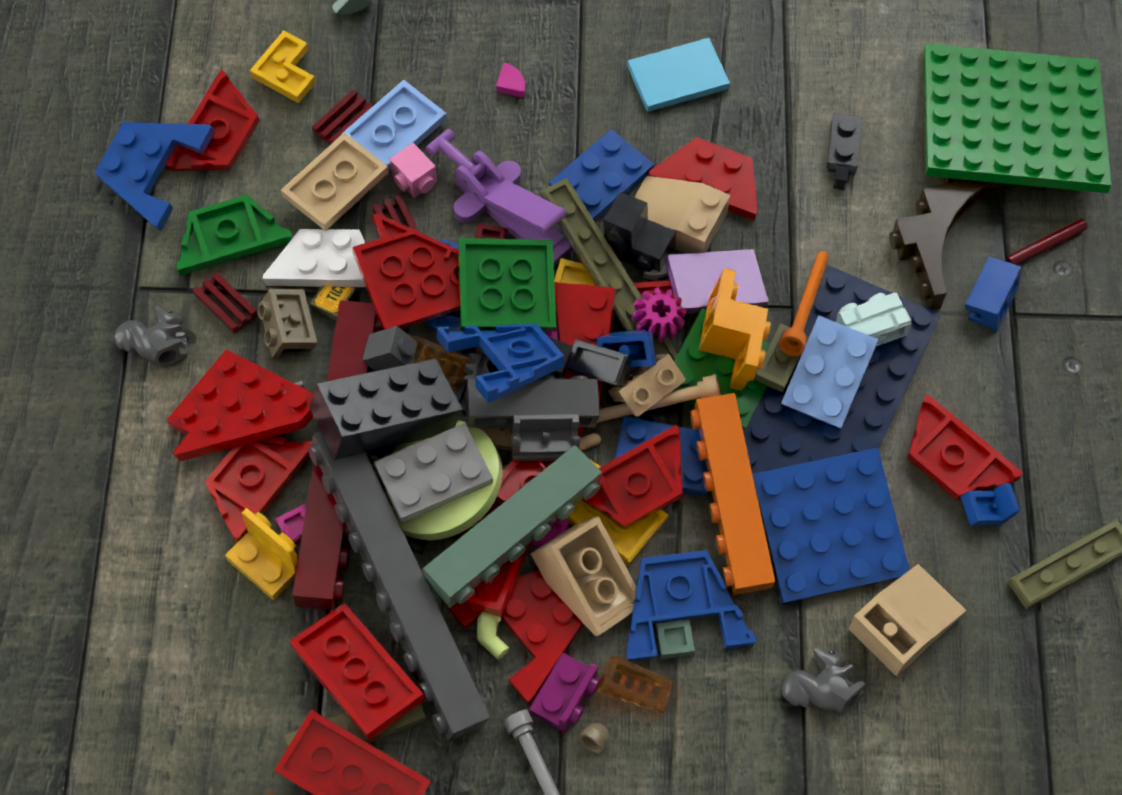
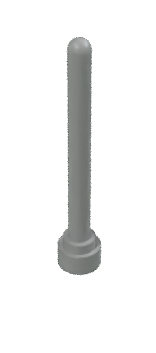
[503,710,560,795]

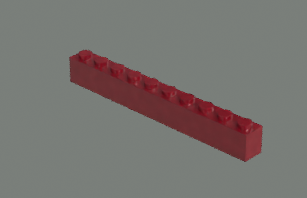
[292,300,383,610]

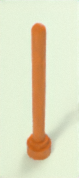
[779,251,829,356]

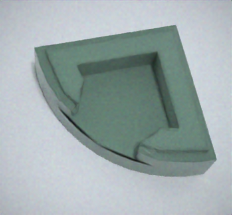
[332,0,373,15]

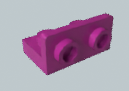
[529,653,601,733]

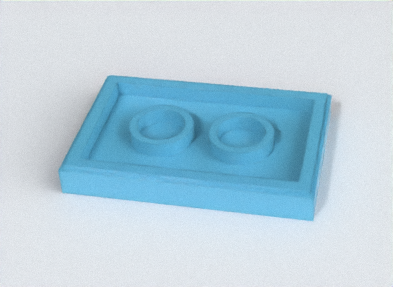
[627,38,730,112]

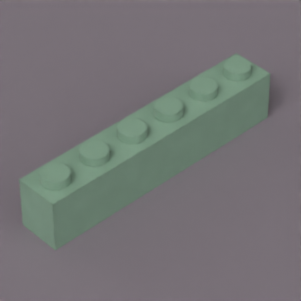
[423,445,602,608]

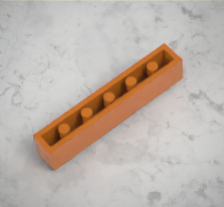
[690,393,775,595]

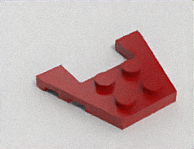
[446,570,584,706]

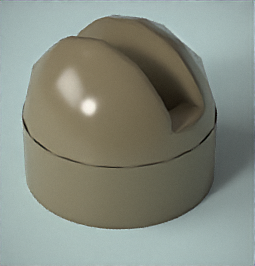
[579,723,609,754]

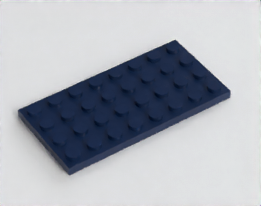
[743,265,941,474]

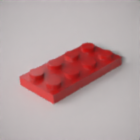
[289,603,425,741]
[274,710,431,795]

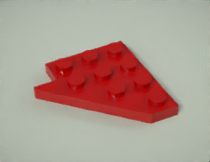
[352,213,460,330]
[167,349,314,462]

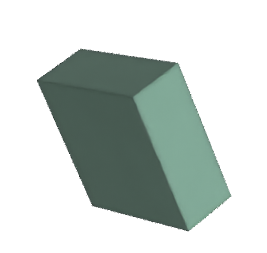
[655,619,695,659]

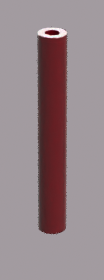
[1006,219,1087,265]

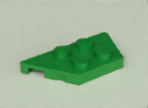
[176,194,292,276]

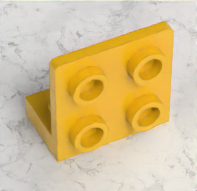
[225,508,298,601]

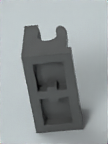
[511,414,580,461]

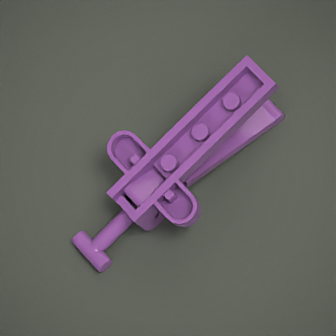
[426,129,573,266]

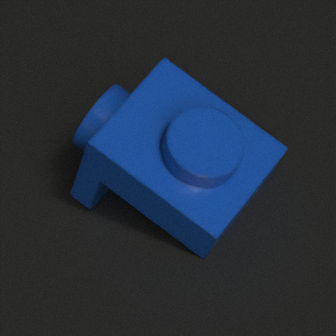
[961,483,1020,526]

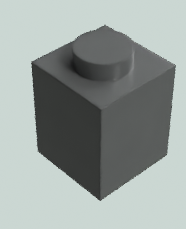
[362,326,418,371]

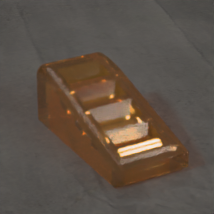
[410,335,470,388]
[596,655,675,713]

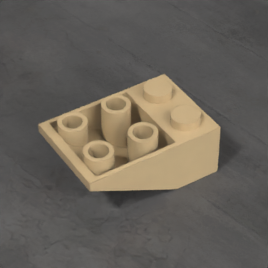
[848,564,967,677]

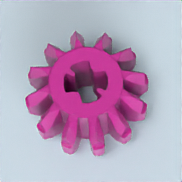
[632,287,686,342]

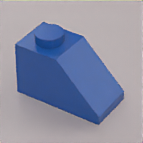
[596,330,656,367]

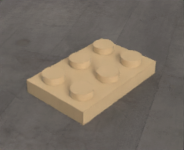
[281,133,389,231]

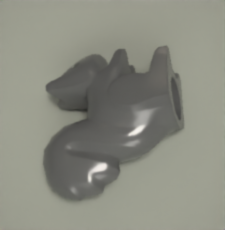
[113,306,188,368]
[781,648,866,714]

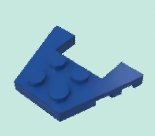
[94,122,215,231]
[437,324,564,403]
[625,550,756,663]

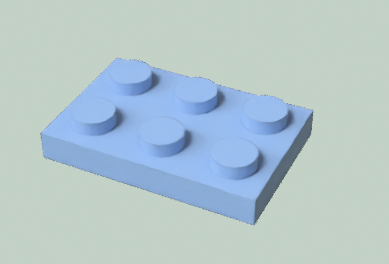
[341,80,447,171]
[781,315,878,429]

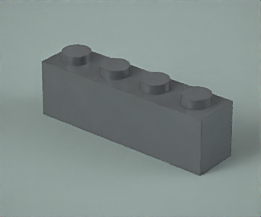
[465,376,600,428]

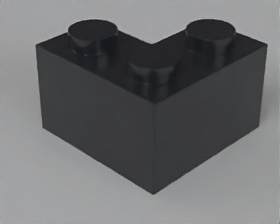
[603,192,676,272]

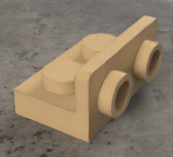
[608,354,685,416]

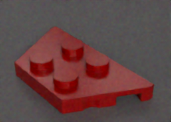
[165,70,260,171]
[649,137,758,221]
[907,394,1023,501]
[582,424,683,529]
[205,436,311,542]

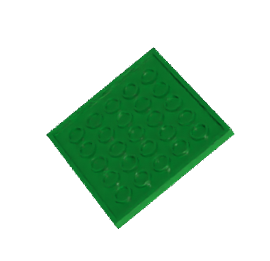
[923,43,1112,193]

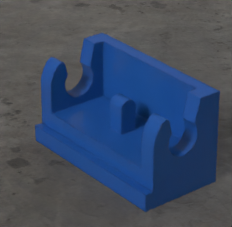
[965,257,1021,331]

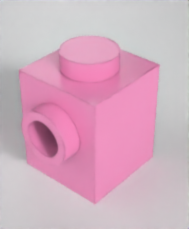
[390,143,437,198]

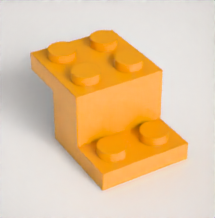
[699,268,771,391]

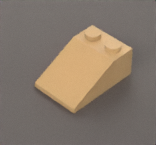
[634,176,730,254]
[530,516,636,637]

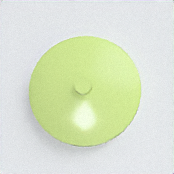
[383,420,503,540]

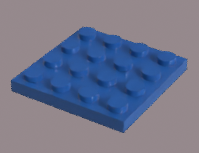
[752,447,910,604]

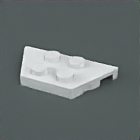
[263,229,366,287]

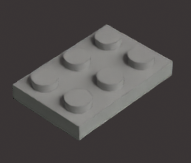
[374,423,493,523]

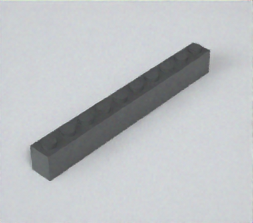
[308,431,490,742]

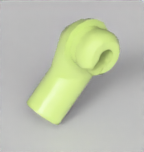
[477,612,509,660]

